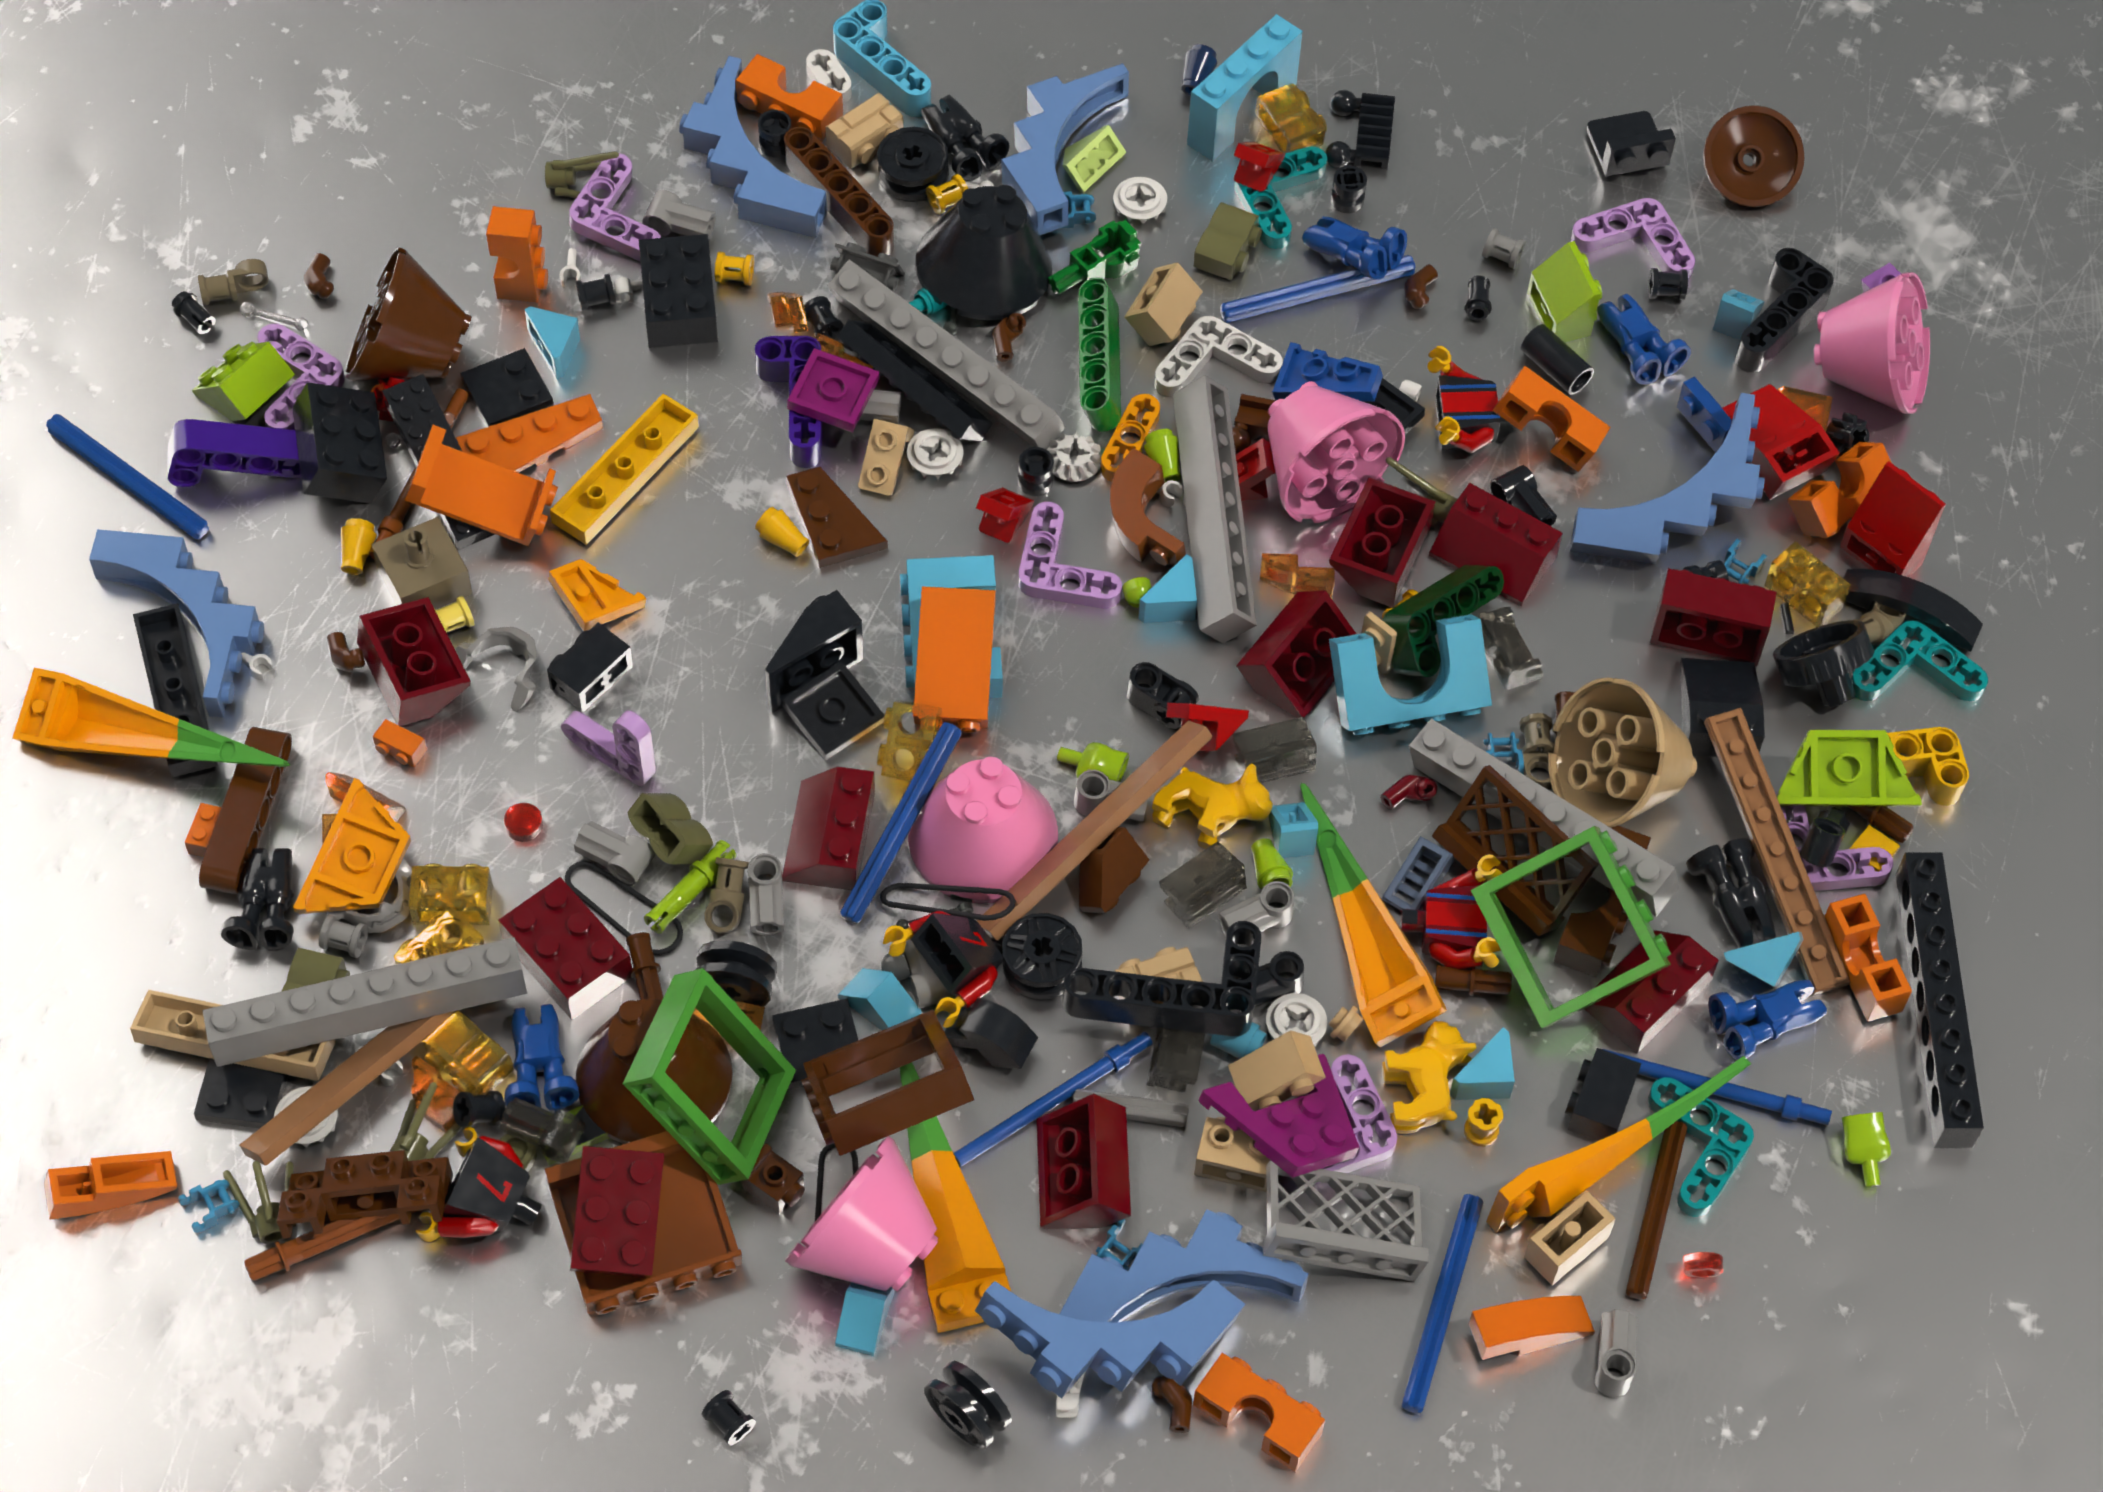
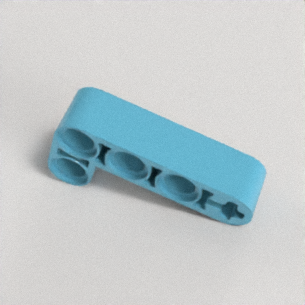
[833,0,931,117]

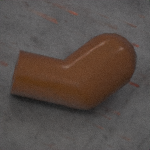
[303,253,334,299]
[1404,264,1438,309]
[992,313,1026,362]
[327,632,365,672]
[1151,1375,1192,1433]

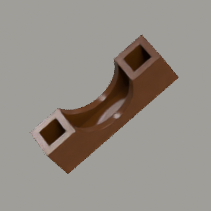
[1554,825,1651,978]

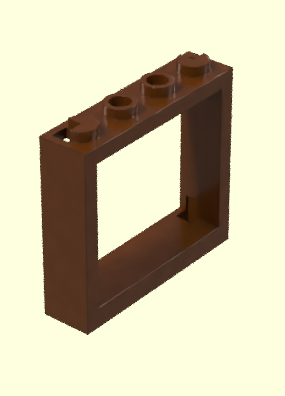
[801,1010,975,1156]

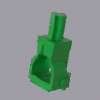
[1048,220,1141,294]

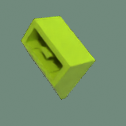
[1527,241,1602,343]
[191,341,295,421]

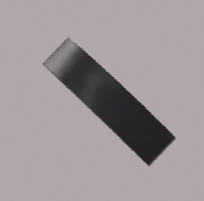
[1835,569,1983,652]

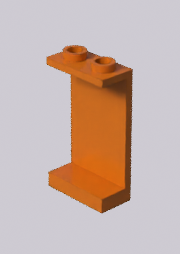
[405,425,558,546]
[913,586,996,733]

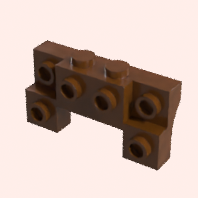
[277,1150,453,1239]

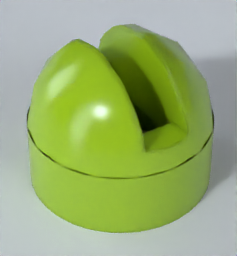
[1122,577,1152,608]

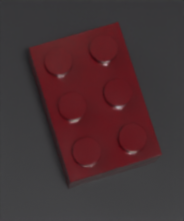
[1650,568,1777,667]
[498,877,632,1020]
[570,1146,664,1278]

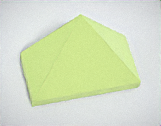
[1062,125,1126,193]

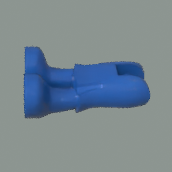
[1302,216,1407,280]
[1597,294,1691,385]
[1708,980,1827,1060]
[504,1004,579,1114]

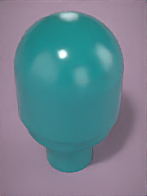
[909,288,947,315]

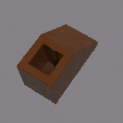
[1079,827,1150,913]

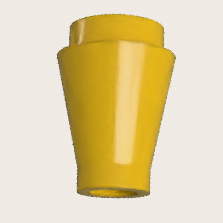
[755,507,810,557]
[340,518,377,575]

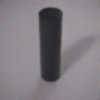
[1780,603,1794,634]

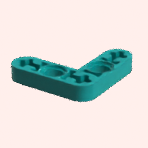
[1234,146,1327,249]
[1851,620,1988,701]
[1648,1077,1754,1217]

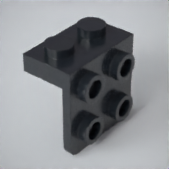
[1586,111,1676,177]

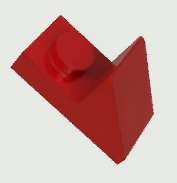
[1234,142,1285,192]
[1236,438,1276,501]
[976,487,1034,543]
[1166,703,1249,751]

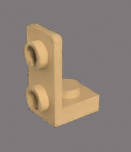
[858,419,915,496]
[1361,612,1397,675]

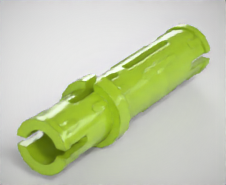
[643,840,737,934]

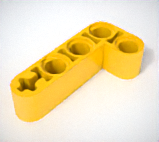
[1887,727,1969,806]

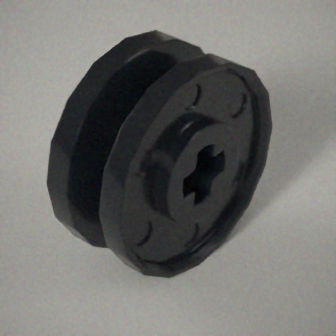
[877,126,949,201]
[1002,913,1082,999]
[695,940,777,1010]
[924,1360,1012,1450]

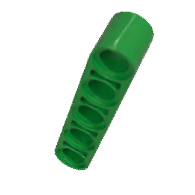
[1078,277,1121,432]

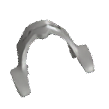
[455,627,537,712]
[326,857,414,933]

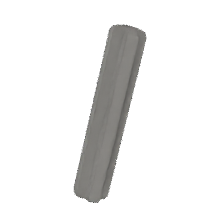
[1073,1089,1189,1127]

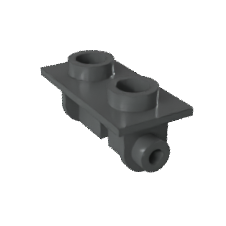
[830,242,905,291]

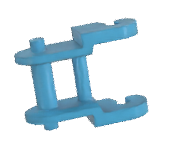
[1059,191,1096,229]
[1724,539,1768,585]
[1483,732,1524,775]
[178,1180,239,1233]
[1096,1219,1143,1271]

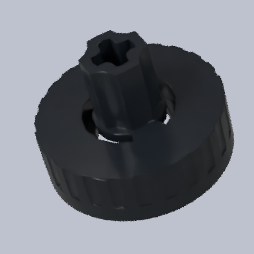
[1773,620,1874,707]

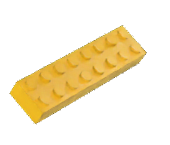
[550,393,699,545]

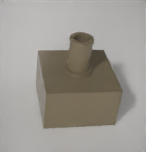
[371,517,473,610]

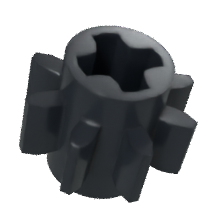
[1826,412,1870,456]

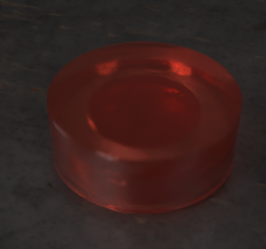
[504,803,543,842]
[1682,1252,1724,1278]

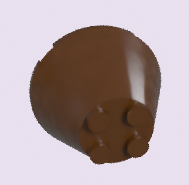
[345,247,472,381]
[576,999,733,1144]

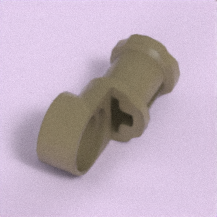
[198,259,268,306]
[1854,601,1906,644]
[1519,713,1555,790]
[704,857,749,933]

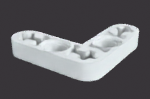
[1154,316,1283,397]

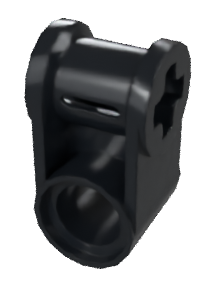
[1127,662,1199,729]

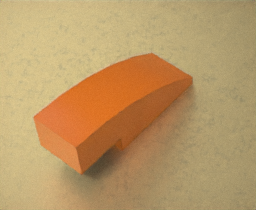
[44,1151,177,1220]
[1469,1296,1595,1360]

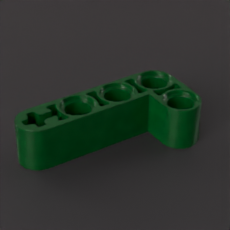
[1383,565,1504,677]

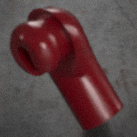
[1380,775,1438,810]

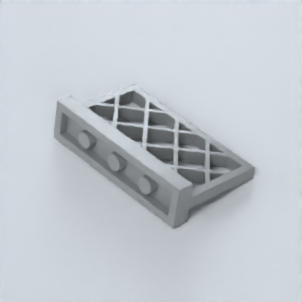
[1263,1160,1429,1282]

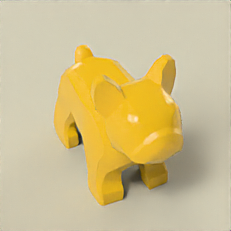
[1152,763,1273,852]
[1381,1021,1477,1134]

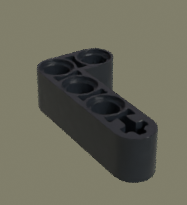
[1735,248,1834,373]

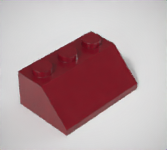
[1329,477,1436,608]
[1429,483,1563,607]
[1236,590,1357,719]
[357,597,471,726]
[782,766,875,890]
[1584,930,1719,1054]
[1037,1093,1131,1229]

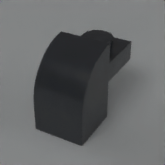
[944,998,1039,1069]

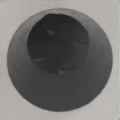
[915,185,1052,320]

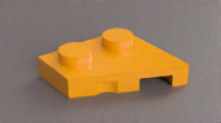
[548,559,646,631]

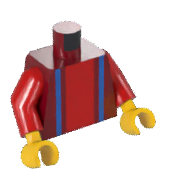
[1400,855,1503,969]

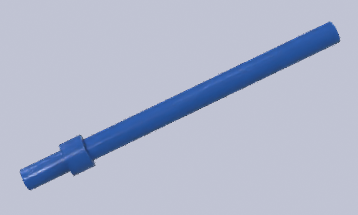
[953,1031,1153,1167]
[1603,1049,1832,1125]

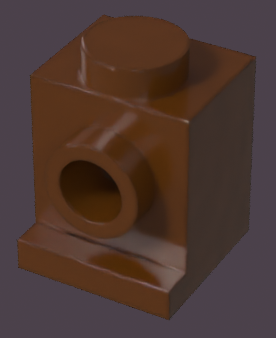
[742,1143,805,1215]

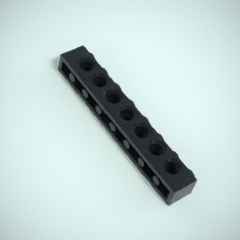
[1895,852,1984,1148]

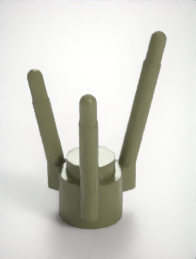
[545,151,619,199]
[1386,457,1457,528]
[390,1082,463,1161]
[223,1161,296,1244]

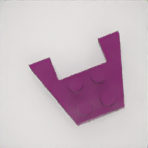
[1198,1053,1359,1178]

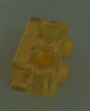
[1764,541,1851,627]
[877,700,942,781]
[408,863,493,925]
[394,908,485,965]

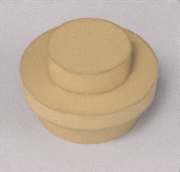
[1328,1005,1363,1042]

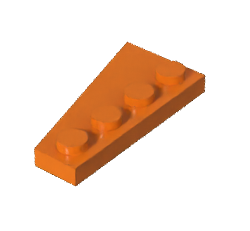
[456,394,603,473]

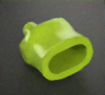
[1057,742,1129,782]
[1841,1112,1891,1187]

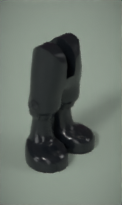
[921,94,1010,180]
[1686,838,1776,948]
[221,848,294,950]

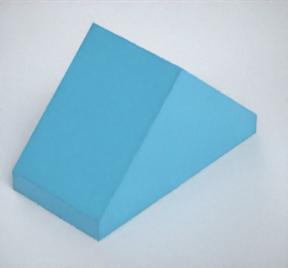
[1713,289,1765,341]
[524,306,580,380]
[1139,554,1197,623]
[1269,802,1318,858]
[1724,932,1804,987]
[838,968,922,1030]
[1450,1027,1515,1100]
[835,1282,895,1356]

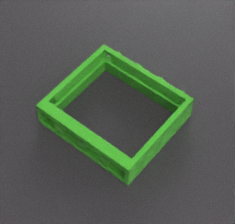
[1471,826,1671,1028]
[623,968,796,1185]

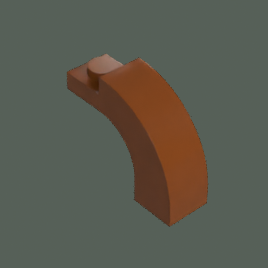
[1110,448,1186,567]

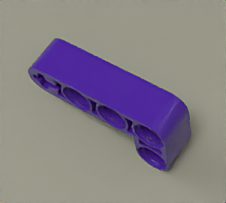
[754,336,822,468]
[168,419,301,487]

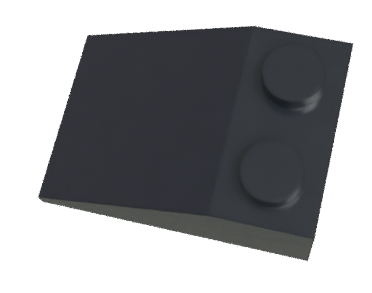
[765,590,863,713]
[1680,658,1765,757]

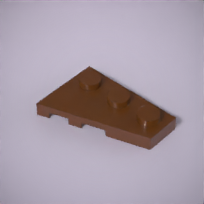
[786,467,888,568]

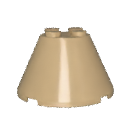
[1548,677,1697,828]

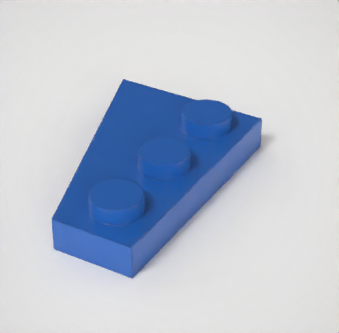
[1272,342,1383,402]

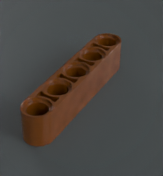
[784,127,894,257]
[199,727,292,895]

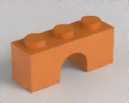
[735,54,843,142]
[486,206,548,303]
[1492,366,1611,472]
[1787,442,1892,538]
[1824,893,1912,1022]
[1193,1352,1325,1472]

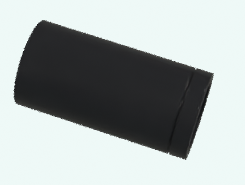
[1520,324,1594,395]

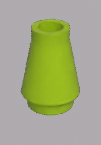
[1144,429,1182,483]
[1251,838,1293,889]

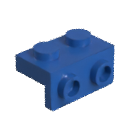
[1677,376,1732,453]

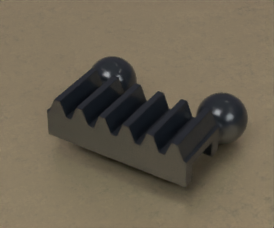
[1325,90,1395,169]

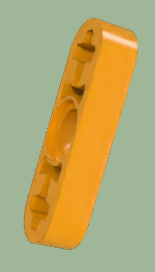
[1101,394,1160,482]

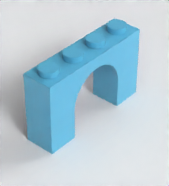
[1187,14,1303,162]
[900,555,1003,698]
[1329,614,1492,735]

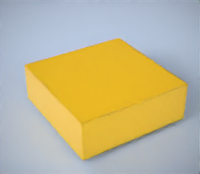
[1849,825,1900,872]

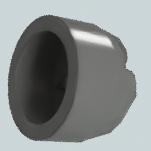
[881,953,911,981]

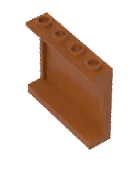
[545,1131,742,1315]

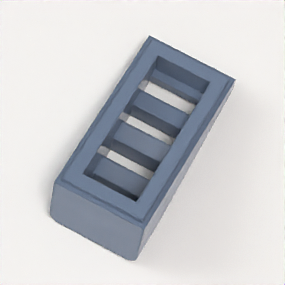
[1381,836,1455,911]

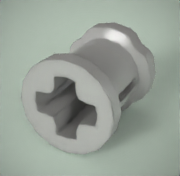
[1482,228,1526,269]
[319,915,368,958]

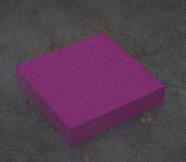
[787,348,880,433]

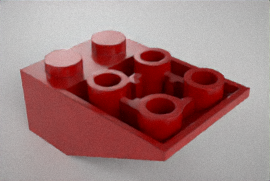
[1722,384,1840,500]
[1840,461,1946,577]

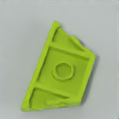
[1776,730,1922,807]

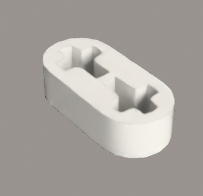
[806,49,852,104]

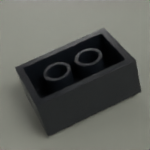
[639,234,718,348]
[292,382,387,504]

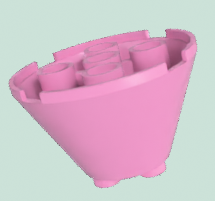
[1814,272,1930,414]
[1268,381,1405,523]
[908,757,1058,904]
[785,1136,938,1292]

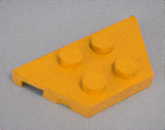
[293,778,411,914]

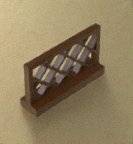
[1432,765,1599,936]

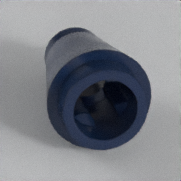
[1181,44,1217,96]

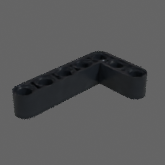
[1062,921,1261,1036]

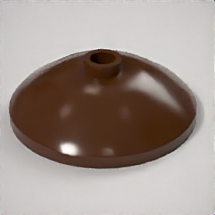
[1703,105,1804,207]

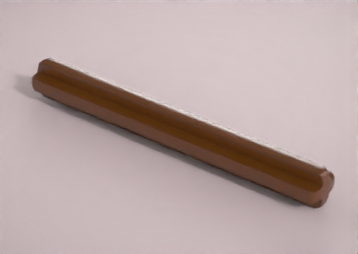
[1626,1121,1687,1300]

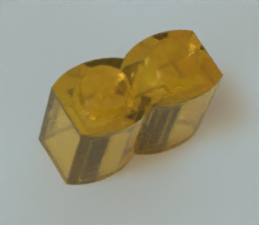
[1255,83,1327,153]
[423,1011,514,1095]

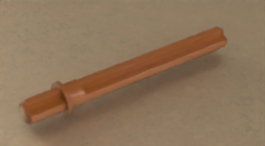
[244,1194,447,1281]

